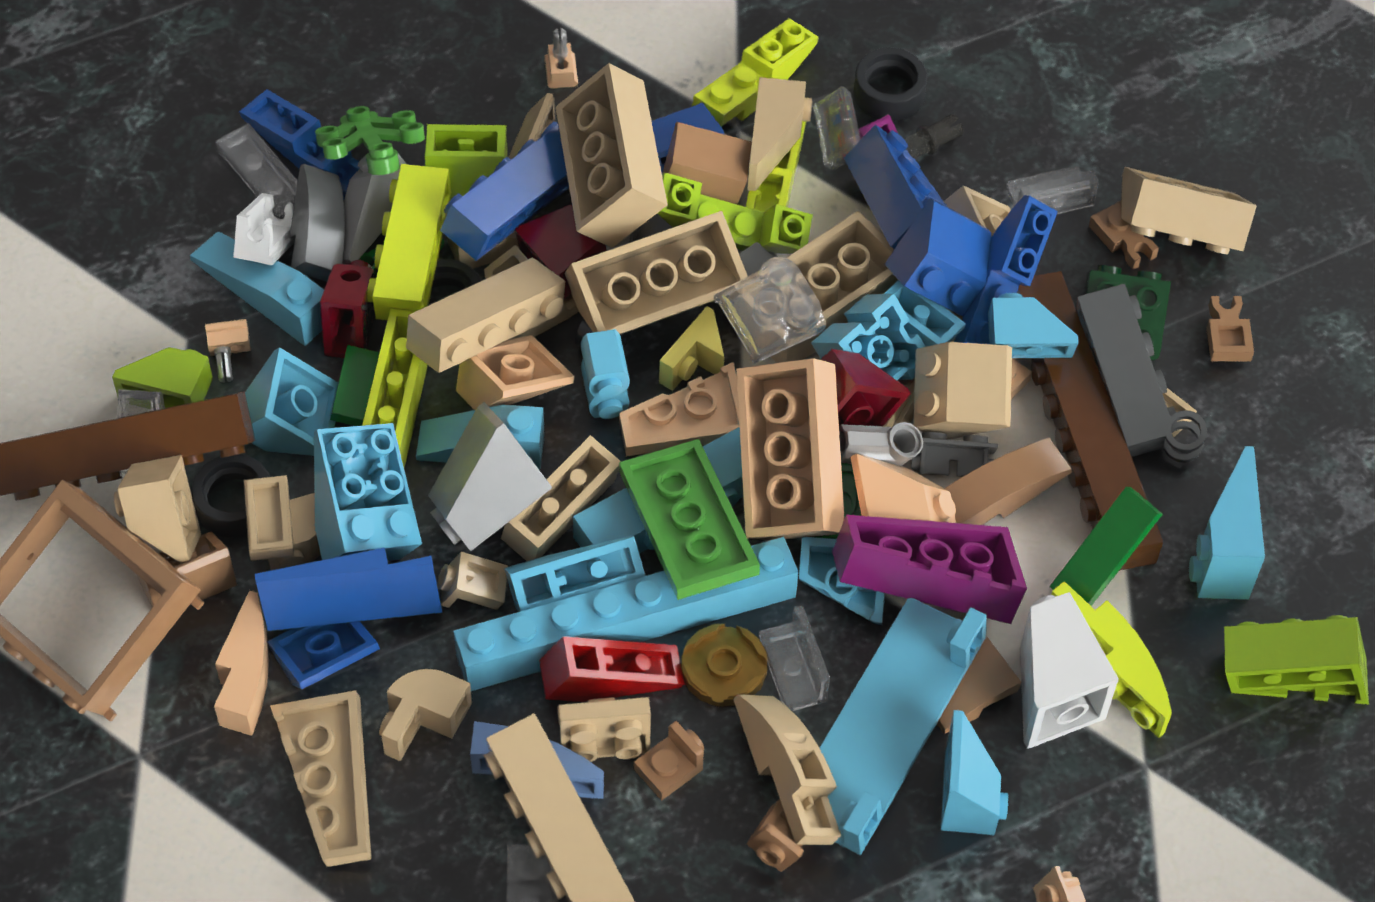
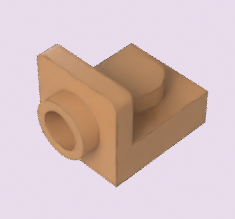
[634,721,704,801]

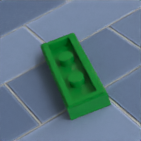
[1049,487,1163,606]

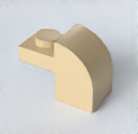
[379,669,472,761]

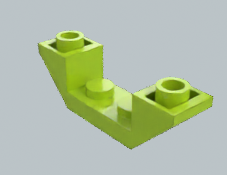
[657,173,813,254]

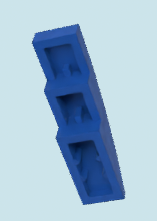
[239,89,360,200]

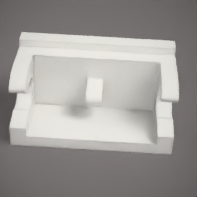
[233,193,295,265]

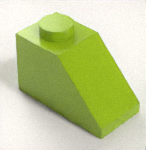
[112,347,213,410]

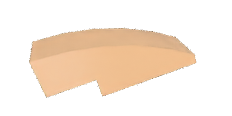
[214,590,269,736]

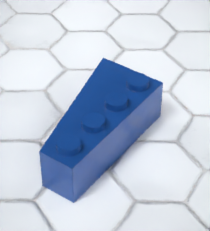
[844,125,947,249]

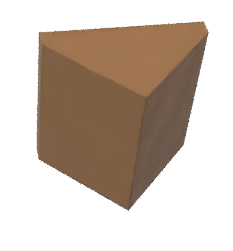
[136,531,237,607]

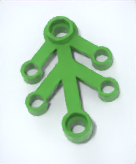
[315,106,425,175]

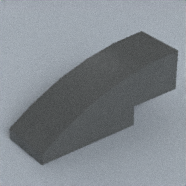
[289,164,345,282]

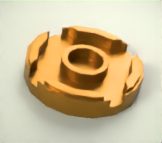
[681,624,767,706]

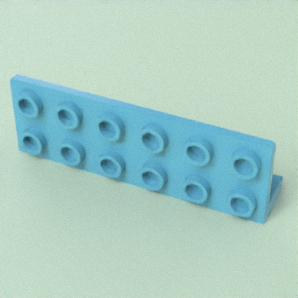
[820,598,986,855]

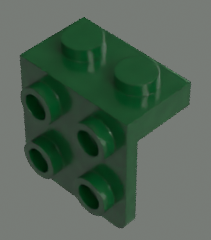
[1085,265,1171,361]

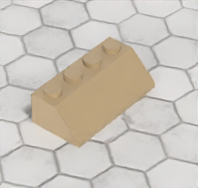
[564,211,751,334]

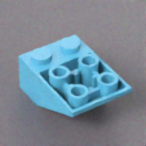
[314,423,422,561]

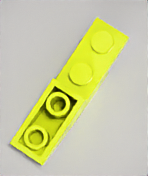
[692,18,819,126]
[1051,582,1172,738]

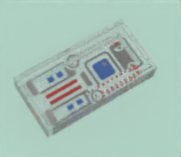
[813,86,860,171]

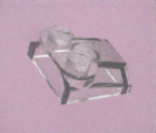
[713,257,826,364]

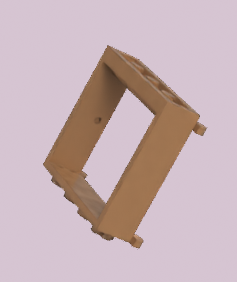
[0,480,205,722]

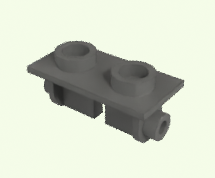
[911,432,998,477]

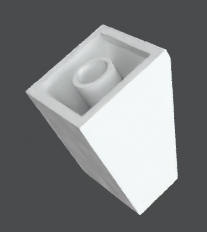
[1020,592,1118,749]

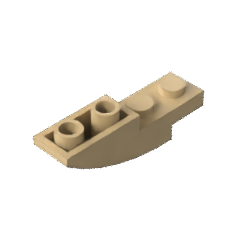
[733,694,841,845]

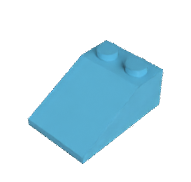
[1189,446,1265,599]

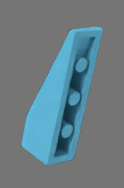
[190,232,324,346]

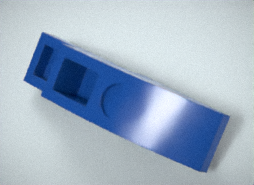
[954,195,1058,344]

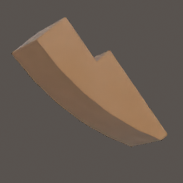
[944,438,1073,525]

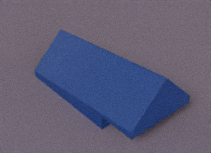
[254,548,442,631]

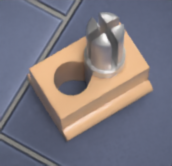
[544,28,578,89]
[205,319,251,383]

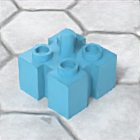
[811,294,926,380]

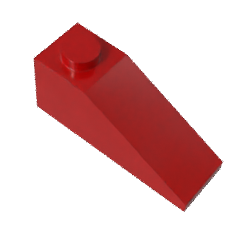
[539,636,684,702]

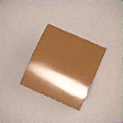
[937,636,1022,734]

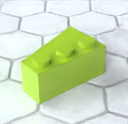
[1224,615,1369,705]

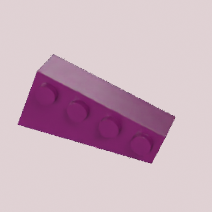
[832,515,1027,624]

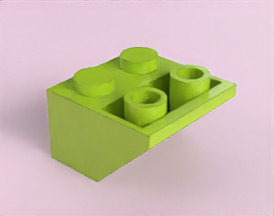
[425,124,508,200]

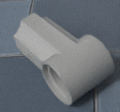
[839,422,923,466]

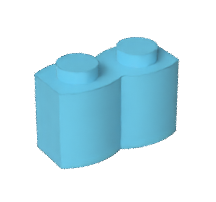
[581,329,630,419]

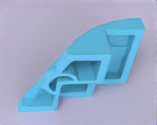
[799,537,885,625]

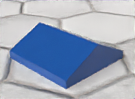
[267,621,380,689]

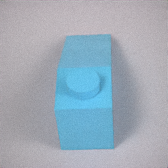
[416,405,545,469]
[504,536,645,612]

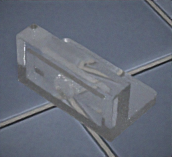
[1006,166,1099,214]
[759,605,830,711]

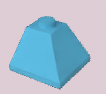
[245,347,338,456]
[941,710,1008,835]

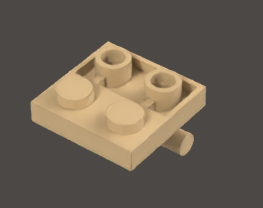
[557,697,651,762]

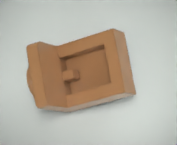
[746,799,803,872]

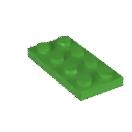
[619,439,760,600]

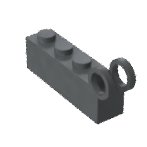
[1076,283,1207,463]

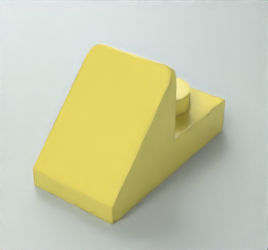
[659,306,724,391]

